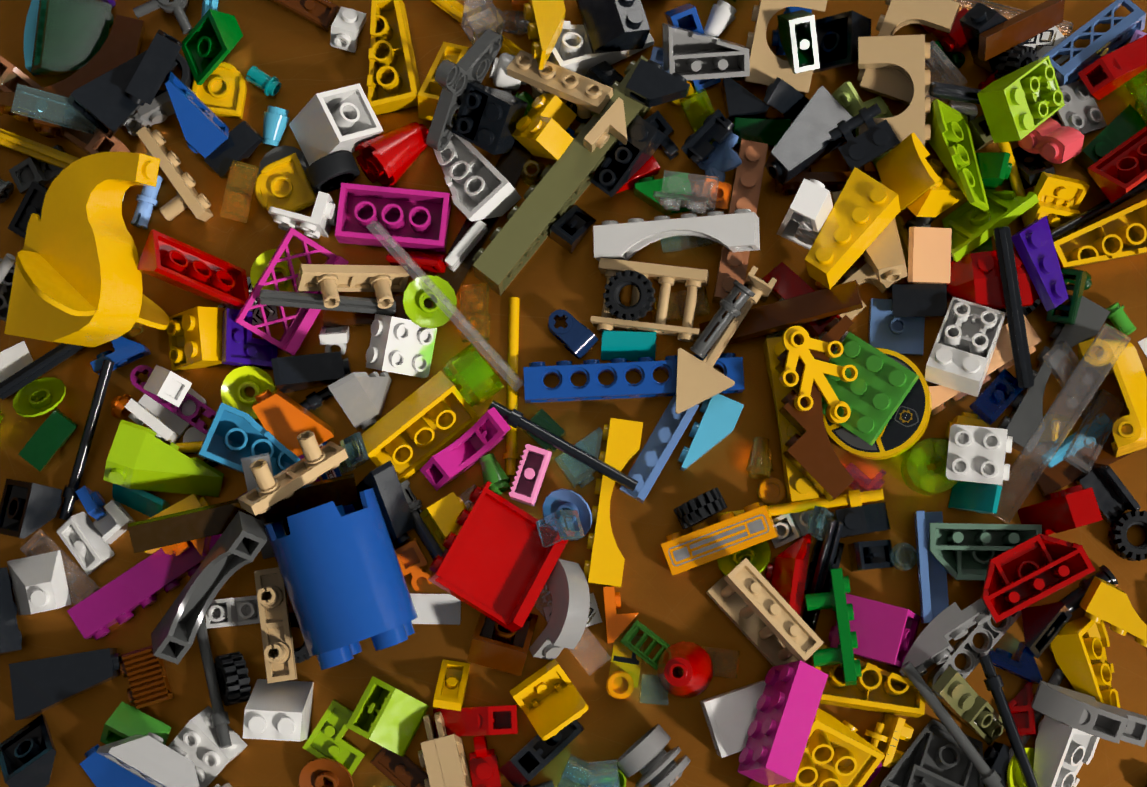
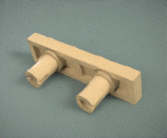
[506,50,613,119]
[136,126,214,222]
[296,264,410,309]
[238,431,349,516]
[254,567,297,683]

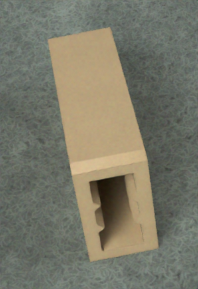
[832,181,908,283]

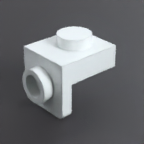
[330,6,367,53]

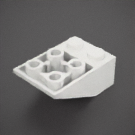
[925,297,1006,397]

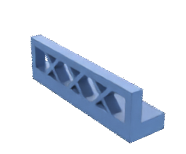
[1042,0,1146,87]
[619,395,699,504]
[914,511,949,624]

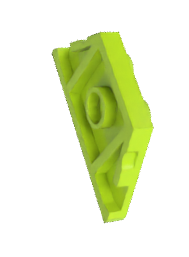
[942,189,1039,262]

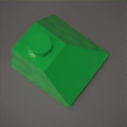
[182,9,243,85]

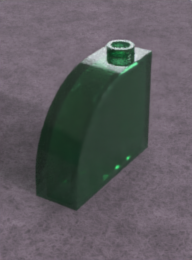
[31,0,114,76]

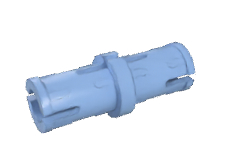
[130,175,164,229]

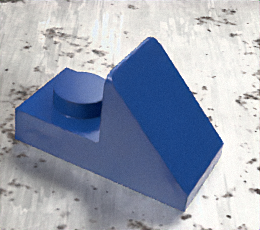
[90,336,151,375]

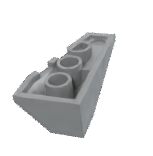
[328,371,392,431]

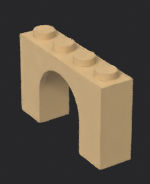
[744,0,827,93]
[857,0,960,105]
[858,34,931,148]

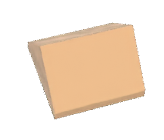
[908,227,952,284]

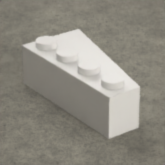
[777,178,833,250]

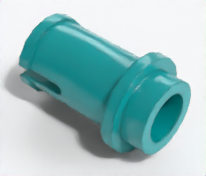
[245,66,281,96]

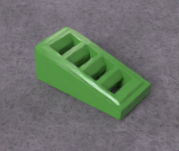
[620,620,670,670]

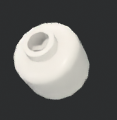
[489,53,527,92]

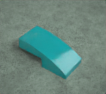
[948,481,1002,514]

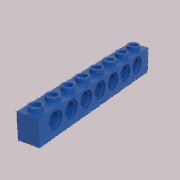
[523,353,745,403]

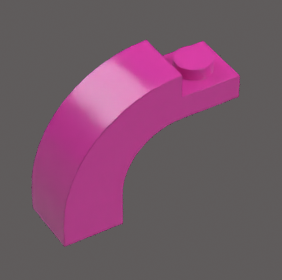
[420,407,511,491]

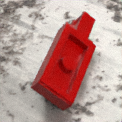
[469,735,502,787]

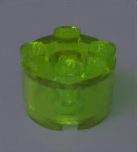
[443,343,505,407]
[901,438,958,496]

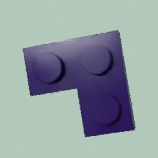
[222,308,278,370]

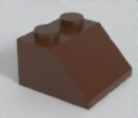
[467,613,538,676]

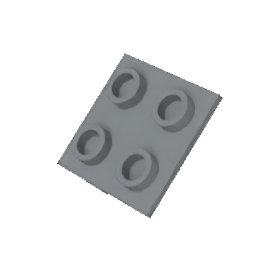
[1051,80,1107,134]

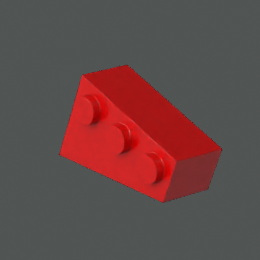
[1017,484,1103,536]

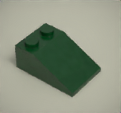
[1074,104,1147,176]

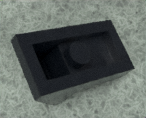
[1012,147,1055,189]

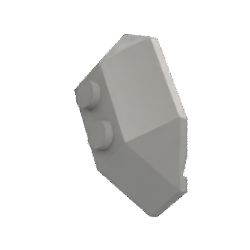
[96,732,200,787]

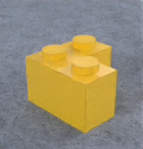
[512,93,577,160]

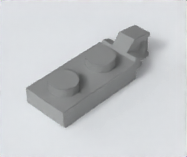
[125,88,196,136]

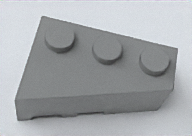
[662,23,750,80]

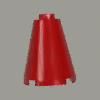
[355,122,429,187]
[657,642,713,698]

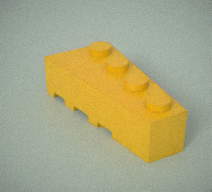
[367,0,421,115]
[805,167,901,290]
[1053,199,1147,268]
[811,644,926,718]

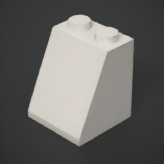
[289,83,383,166]
[242,679,314,742]
[700,680,766,758]

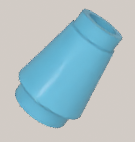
[262,106,290,147]

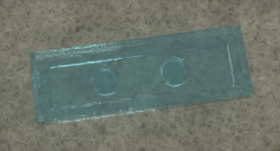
[10,84,96,134]

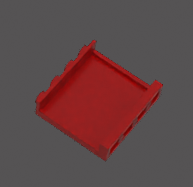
[428,481,572,633]

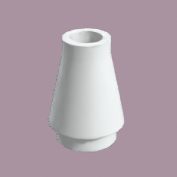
[704,0,737,38]

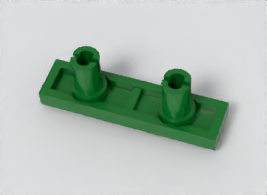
[805,568,862,686]

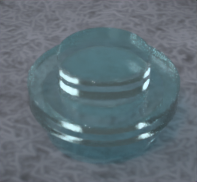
[890,543,917,571]

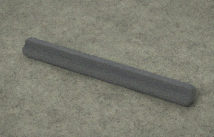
[259,289,396,315]

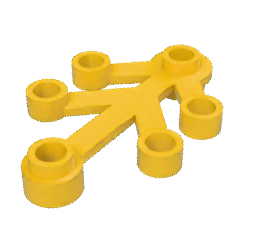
[779,326,858,424]

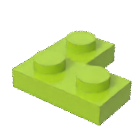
[302,699,366,776]

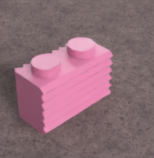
[508,444,552,507]

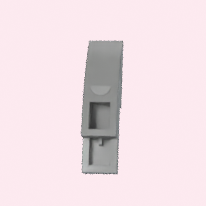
[900,598,991,679]
[1031,681,1147,747]

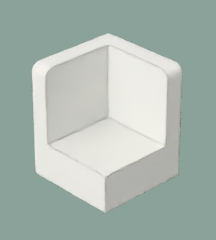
[143,365,192,407]
[93,500,136,544]

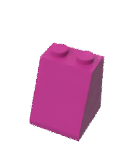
[829,593,921,669]

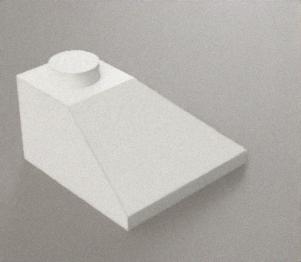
[7,550,71,615]

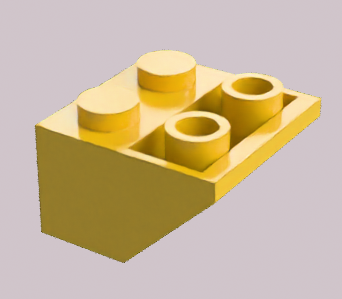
[907,158,965,217]
[166,306,225,371]

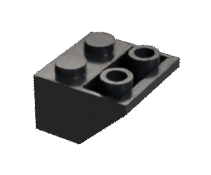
[452,82,528,155]

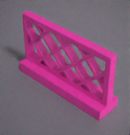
[234,227,349,356]

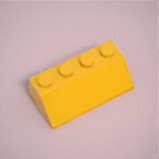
[355,371,479,483]

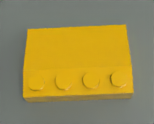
[748,708,885,787]

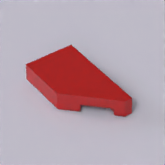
[1008,682,1037,736]

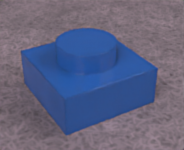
[75,486,107,521]

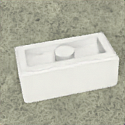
[56,512,115,575]

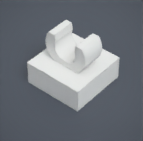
[319,326,350,355]

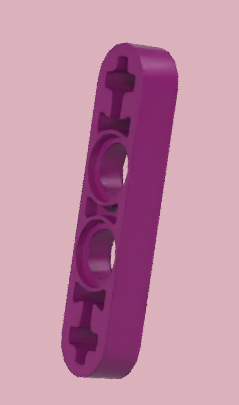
[130,365,216,435]

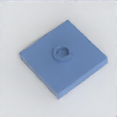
[868,298,925,356]

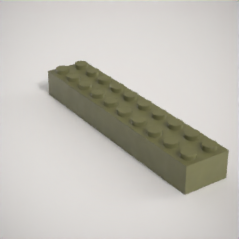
[472,56,652,296]

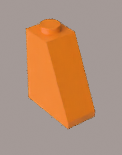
[252,389,335,457]

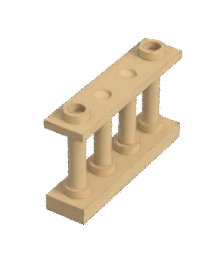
[590,257,709,342]
[706,558,824,667]

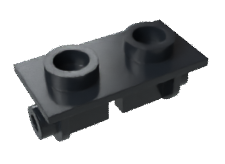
[681,109,735,165]

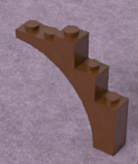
[0,15,145,138]
[775,315,854,502]

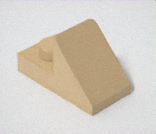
[583,97,627,153]

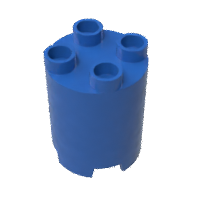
[265,488,418,670]

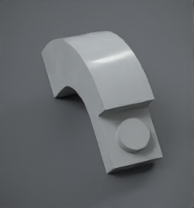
[529,559,590,660]

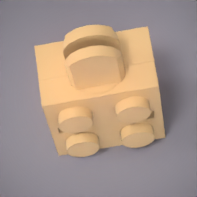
[418,711,472,787]

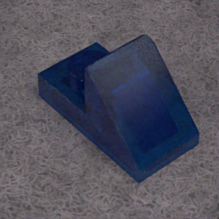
[969,369,1024,426]
[987,642,1042,684]

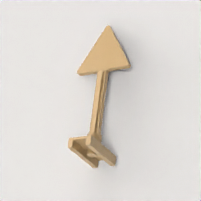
[675,266,777,414]

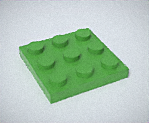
[821,331,919,446]

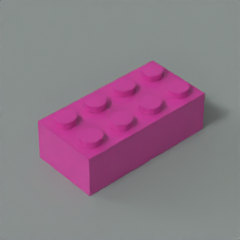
[335,183,452,253]
[737,660,828,786]

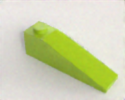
[925,99,989,211]
[103,419,224,497]

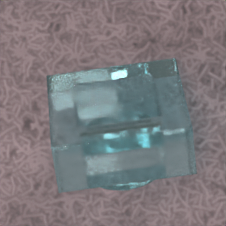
[807,506,834,541]

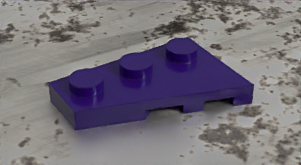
[1011,216,1069,311]

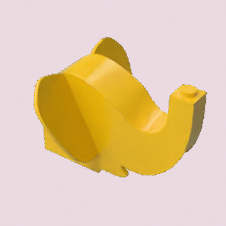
[4,152,170,348]

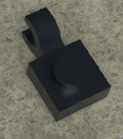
[645,110,679,161]

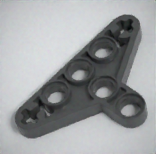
[426,29,503,151]

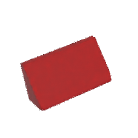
[386,249,447,273]

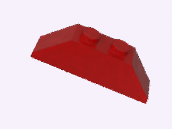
[947,248,1039,309]
[765,534,812,617]
[981,534,1096,623]

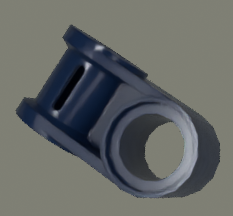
[548,309,598,360]

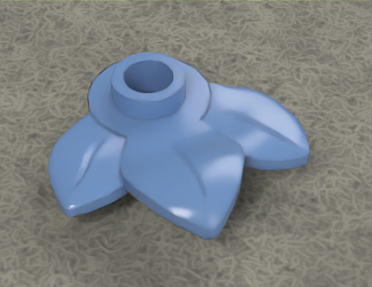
[698,133,742,182]

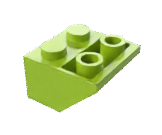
[346,676,430,757]

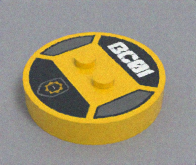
[823,348,932,460]

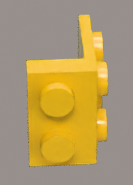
[509,659,588,741]

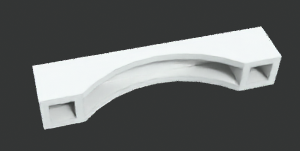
[593,209,760,261]

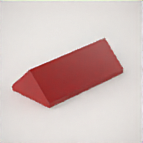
[1087,126,1147,203]
[138,229,249,310]

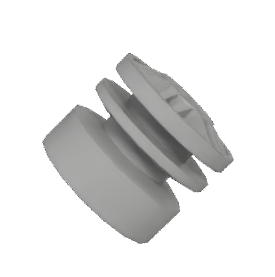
[615,724,691,787]

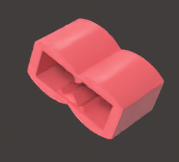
[1017,117,1084,164]

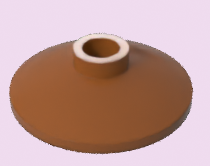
[299,758,354,787]

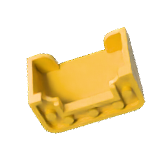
[1078,338,1147,458]

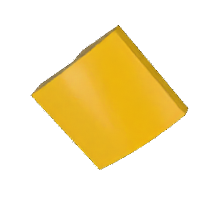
[876,132,941,211]
[1026,172,1090,236]

